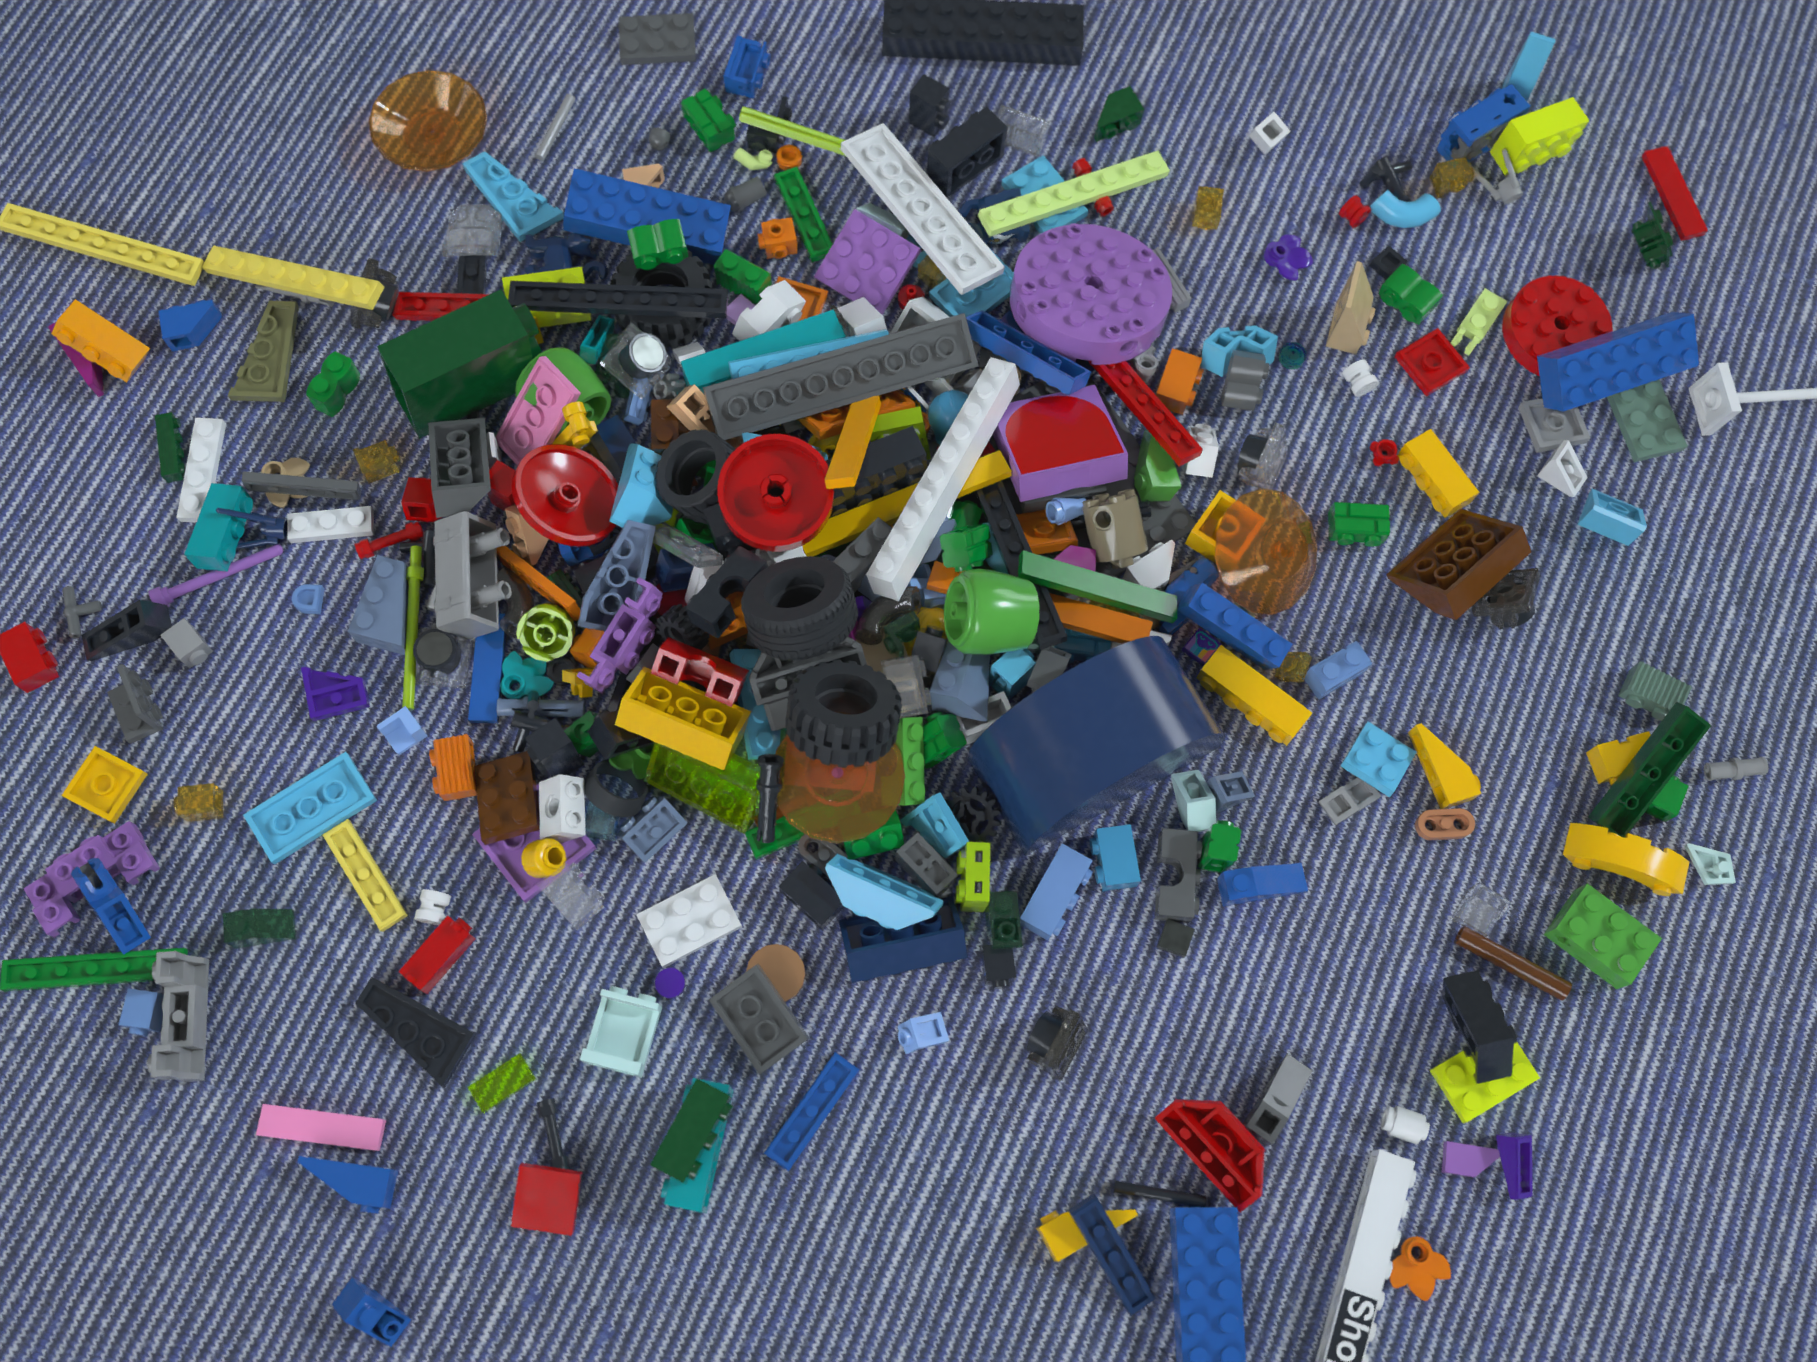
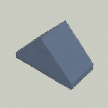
[1207,771,1255,814]

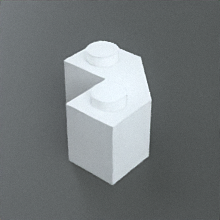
[732,280,806,341]

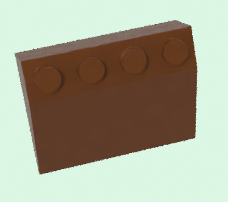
[1386,509,1531,620]

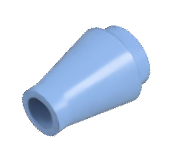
[1046,497,1086,525]

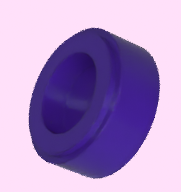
[655,968,686,999]

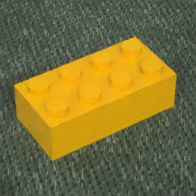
[615,667,751,770]

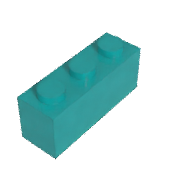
[184,483,254,572]

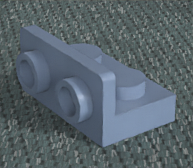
[617,795,687,863]

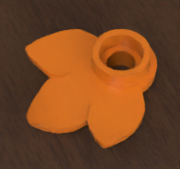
[1389,1236,1451,1301]

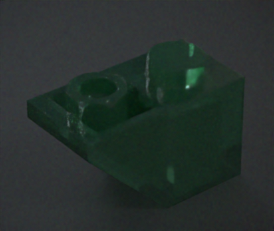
[985,891,1023,949]

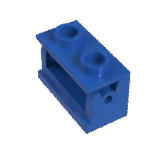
[723,35,771,98]

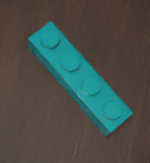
[579,315,615,364]

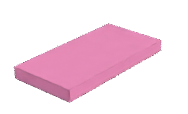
[495,356,581,466]

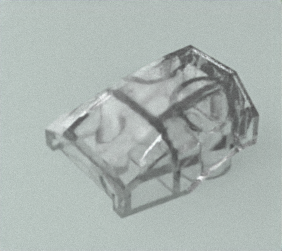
[442,204,503,257]

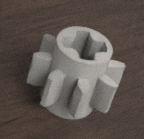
[654,373,687,400]

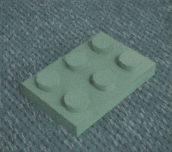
[1607,379,1688,462]

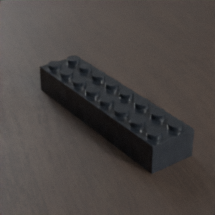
[882,0,1084,66]
[703,426,927,561]

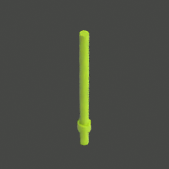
[402,546,424,711]

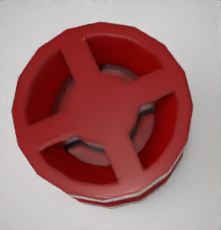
[1338,195,1372,229]

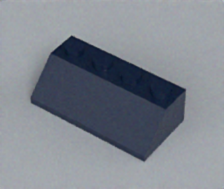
[838,896,968,983]

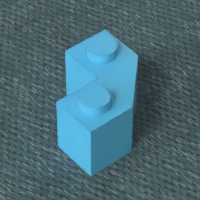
[1200,326,1278,377]

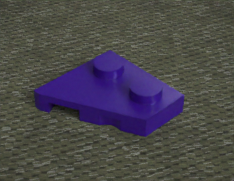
[301,667,370,721]

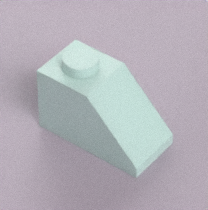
[1171,770,1216,832]

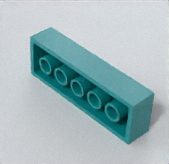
[681,309,845,395]

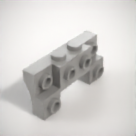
[147,951,209,1082]

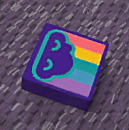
[1182,627,1222,666]

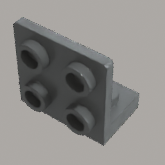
[107,664,163,744]

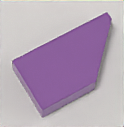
[1442,1141,1500,1177]

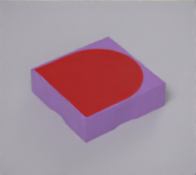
[993,385,1128,502]

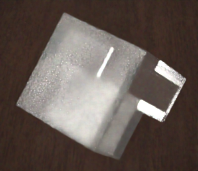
[1451,882,1512,937]

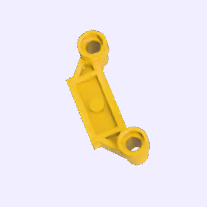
[552,401,598,449]

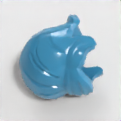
[928,390,969,445]

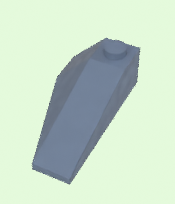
[578,520,656,631]

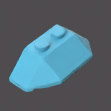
[609,443,673,528]
[825,854,944,930]

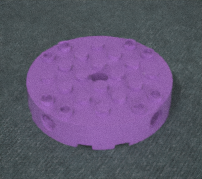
[1010,223,1172,365]

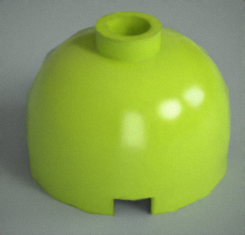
[516,603,576,662]

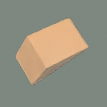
[622,164,665,188]

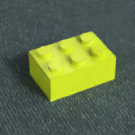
[1490,97,1589,176]

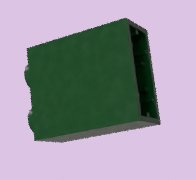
[377,289,542,439]

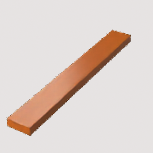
[926,561,1153,644]

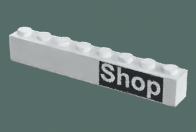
[1315,1149,1416,1362]

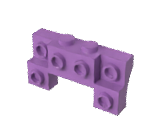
[577,577,663,694]
[24,821,160,937]

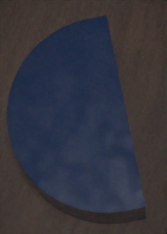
[968,636,1225,856]

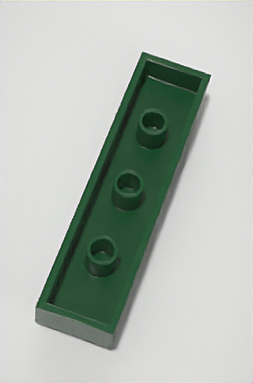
[1588,702,1712,838]

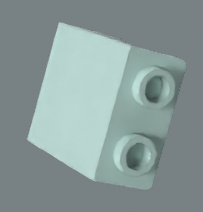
[580,986,662,1078]

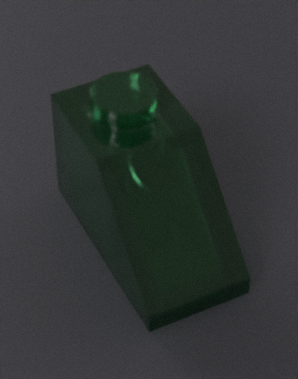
[223,908,296,949]

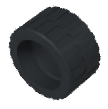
[655,429,735,524]

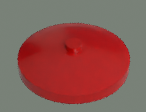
[512,444,618,547]

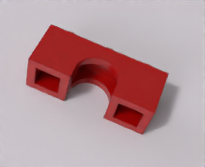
[650,637,749,707]

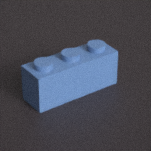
[1018,843,1093,941]

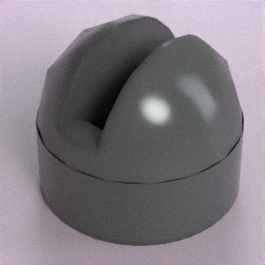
[649,128,671,151]

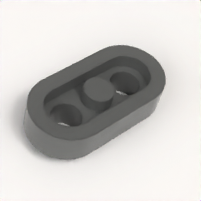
[798,831,847,879]

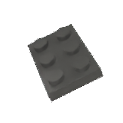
[618,13,696,65]
[709,964,810,1075]

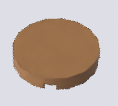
[746,944,805,1002]

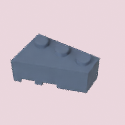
[348,555,409,655]

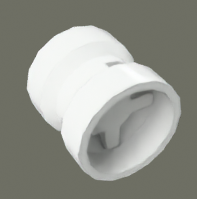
[1342,359,1379,397]
[414,889,451,926]

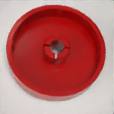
[1502,275,1613,376]
[717,434,834,552]

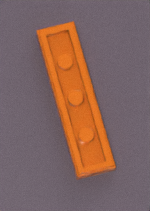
[497,546,581,621]

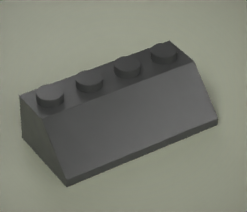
[428,418,491,518]

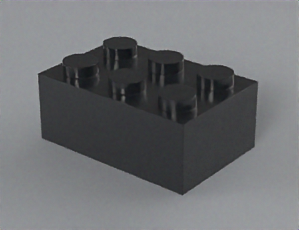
[927,106,1007,198]

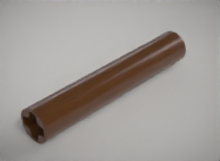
[1454,925,1572,1001]

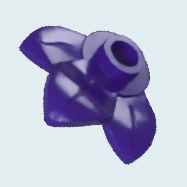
[1264,235,1313,281]

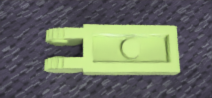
[1451,288,1508,355]

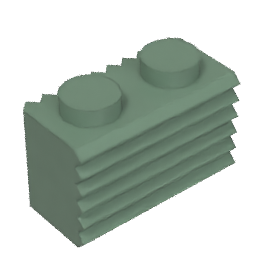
[1618,661,1692,721]

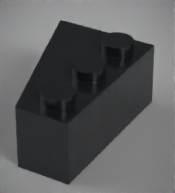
[1443,970,1517,1084]

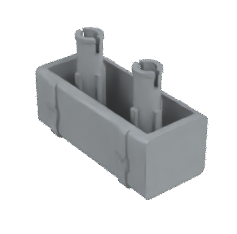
[433,511,511,639]

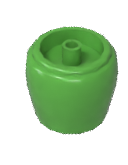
[515,347,611,437]
[944,569,1039,655]

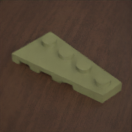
[228,301,299,402]

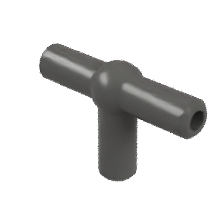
[62,586,102,639]

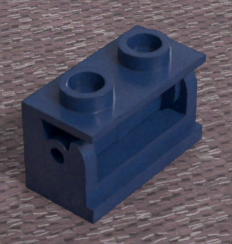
[654,543,719,592]

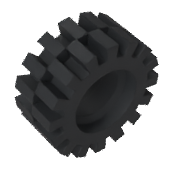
[655,604,710,650]

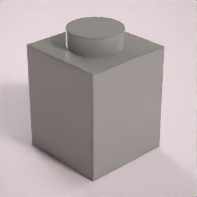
[160,618,213,668]

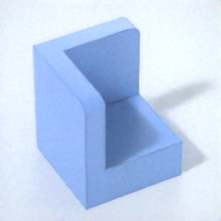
[377,706,427,755]

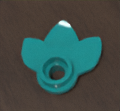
[500,651,554,699]

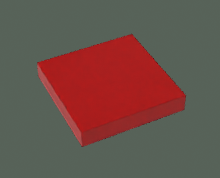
[1394,328,1470,397]
[511,1163,582,1236]

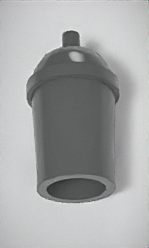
[723,176,767,212]

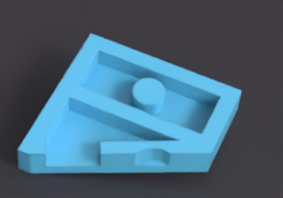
[900,793,969,858]

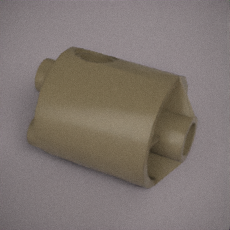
[1082,489,1148,569]

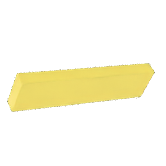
[322,819,408,932]

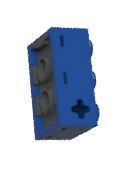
[1436,84,1531,171]

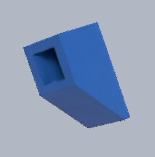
[158,300,222,352]
[331,1278,411,1347]

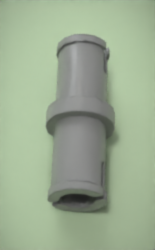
[1704,757,1768,781]

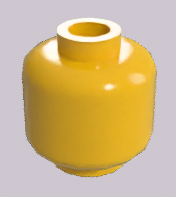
[521,838,566,878]

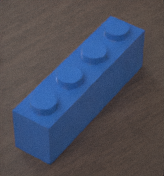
[1177,582,1292,670]

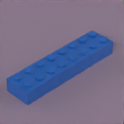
[966,310,1091,395]

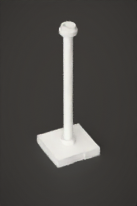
[1688,362,1817,436]

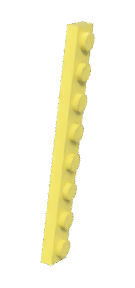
[0,203,204,286]
[201,245,384,310]

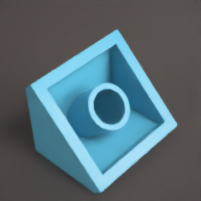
[1577,489,1647,546]

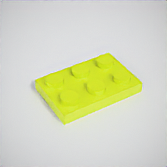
[502,267,592,327]
[1430,1043,1540,1123]

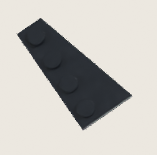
[355,977,476,1088]

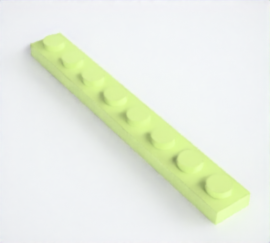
[978,151,1170,237]

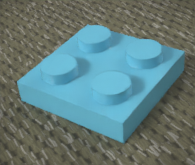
[1340,721,1416,797]

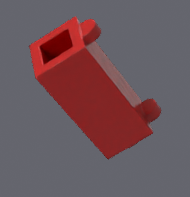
[398,915,476,995]

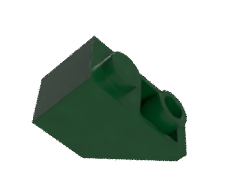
[1094,86,1144,142]

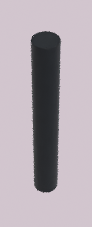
[1113,1180,1206,1207]

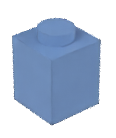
[119,989,164,1036]

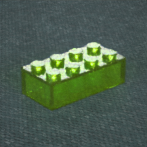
[644,742,760,834]

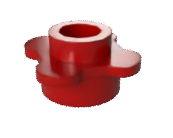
[1369,439,1399,467]

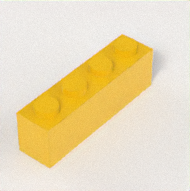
[1196,645,1312,746]

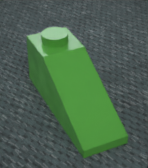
[1134,429,1182,501]

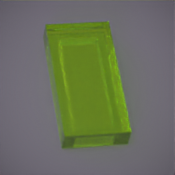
[467,1053,537,1114]

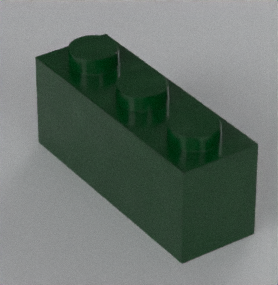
[650,1078,733,1184]

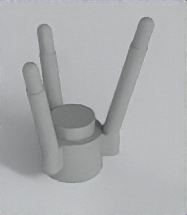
[1464,149,1523,204]

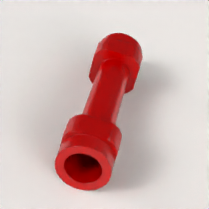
[1072,158,1114,217]
[354,521,423,559]

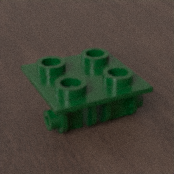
[1631,202,1673,270]

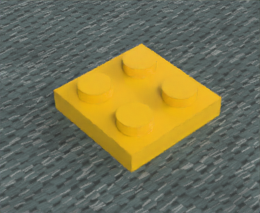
[61,746,148,824]

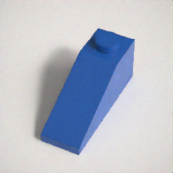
[1217,863,1308,907]
[298,1156,398,1214]

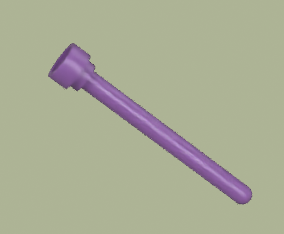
[148,545,283,607]

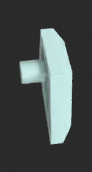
[1684,843,1736,885]

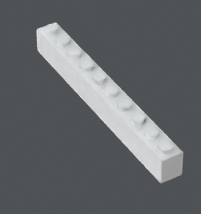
[866,357,1020,601]

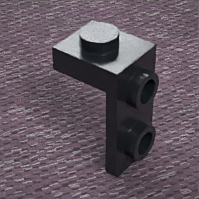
[746,96,792,154]

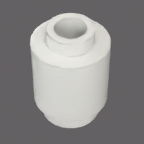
[1381,1105,1430,1145]

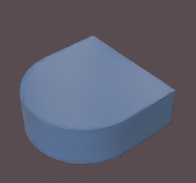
[292,584,325,614]

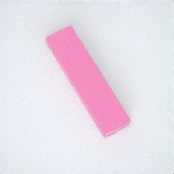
[256,1104,386,1151]

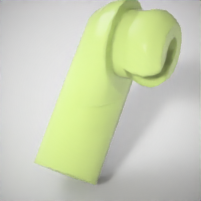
[734,148,773,170]

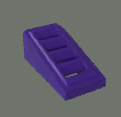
[1496,1132,1533,1200]

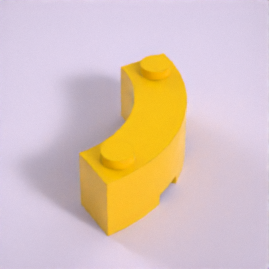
[1563,823,1689,896]

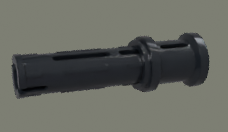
[756,754,784,843]

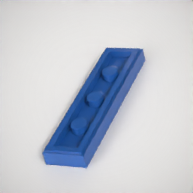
[468,614,508,724]
[764,1052,860,1172]

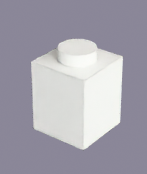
[1249,112,1290,155]

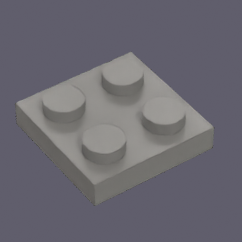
[1518,398,1590,453]

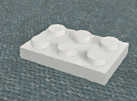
[636,874,742,968]

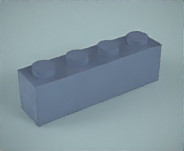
[930,640,990,722]

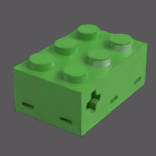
[1543,883,1662,989]

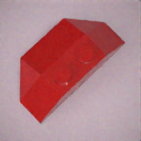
[1154,1099,1265,1213]

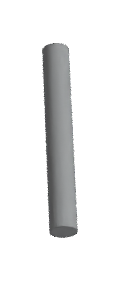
[535,94,575,161]

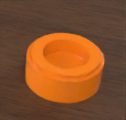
[776,144,802,171]

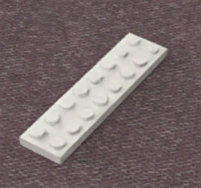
[840,123,1005,295]

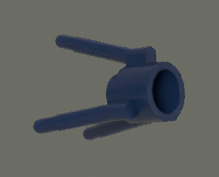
[216,508,288,549]

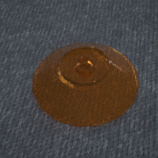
[368,70,488,172]
[1215,488,1318,615]
[775,712,905,843]

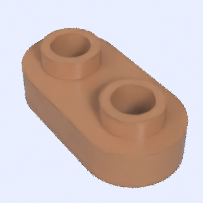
[1415,808,1475,840]

